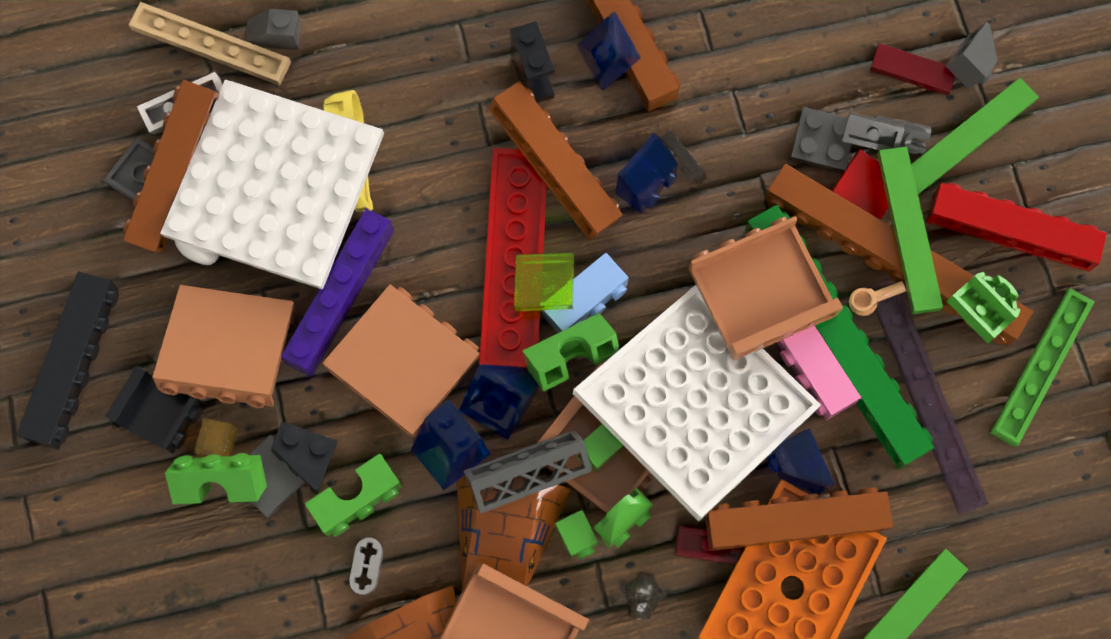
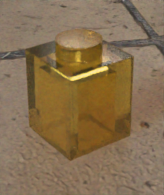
[194,418,238,457]

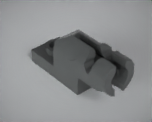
[842,112,931,154]

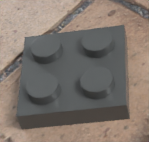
[790,107,852,174]

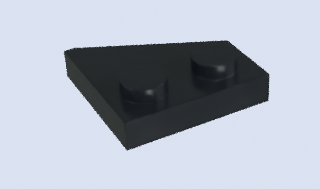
[271,422,337,495]

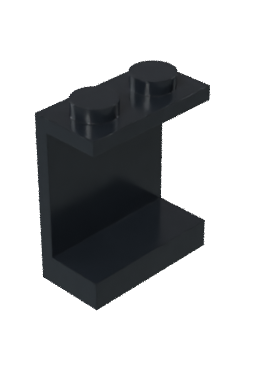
[510,21,555,103]
[105,366,203,454]

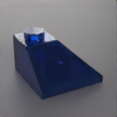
[577,12,641,90]
[459,364,539,440]
[767,428,835,495]

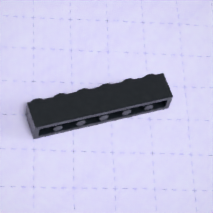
[16,271,119,450]

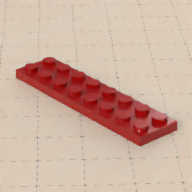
[479,148,547,370]

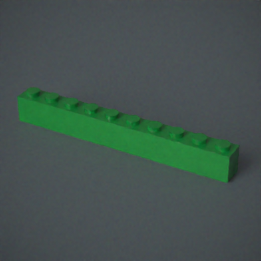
[745,205,934,470]

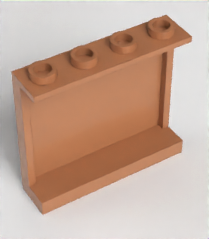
[688,216,843,361]
[323,284,480,440]
[152,285,297,408]
[538,361,652,514]
[439,563,589,639]

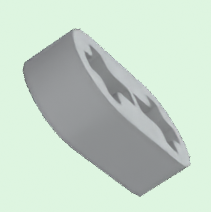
[350,538,383,596]

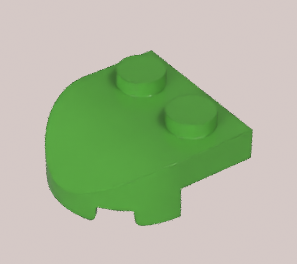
[947,272,1021,343]
[594,487,654,549]

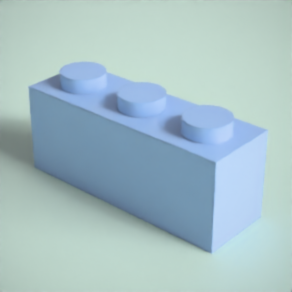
[541,253,629,333]

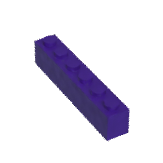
[281,209,394,377]

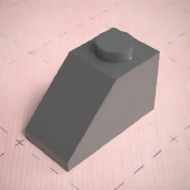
[245,9,302,50]
[946,22,998,89]

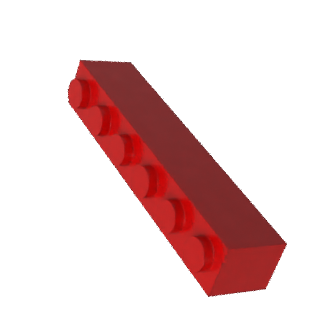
[926,183,1107,272]

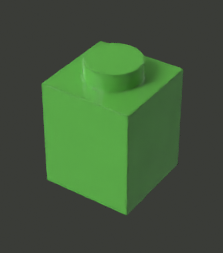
[577,424,623,473]
[555,510,598,560]

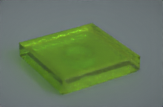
[514,253,574,311]

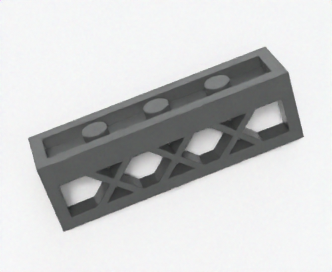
[463,430,592,514]

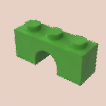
[523,313,620,392]
[165,453,267,504]
[305,454,402,537]

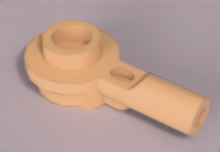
[849,281,906,316]

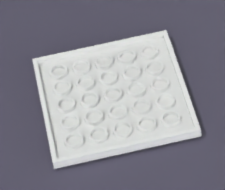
[160,79,384,290]
[573,285,821,521]

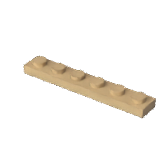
[129,2,291,86]

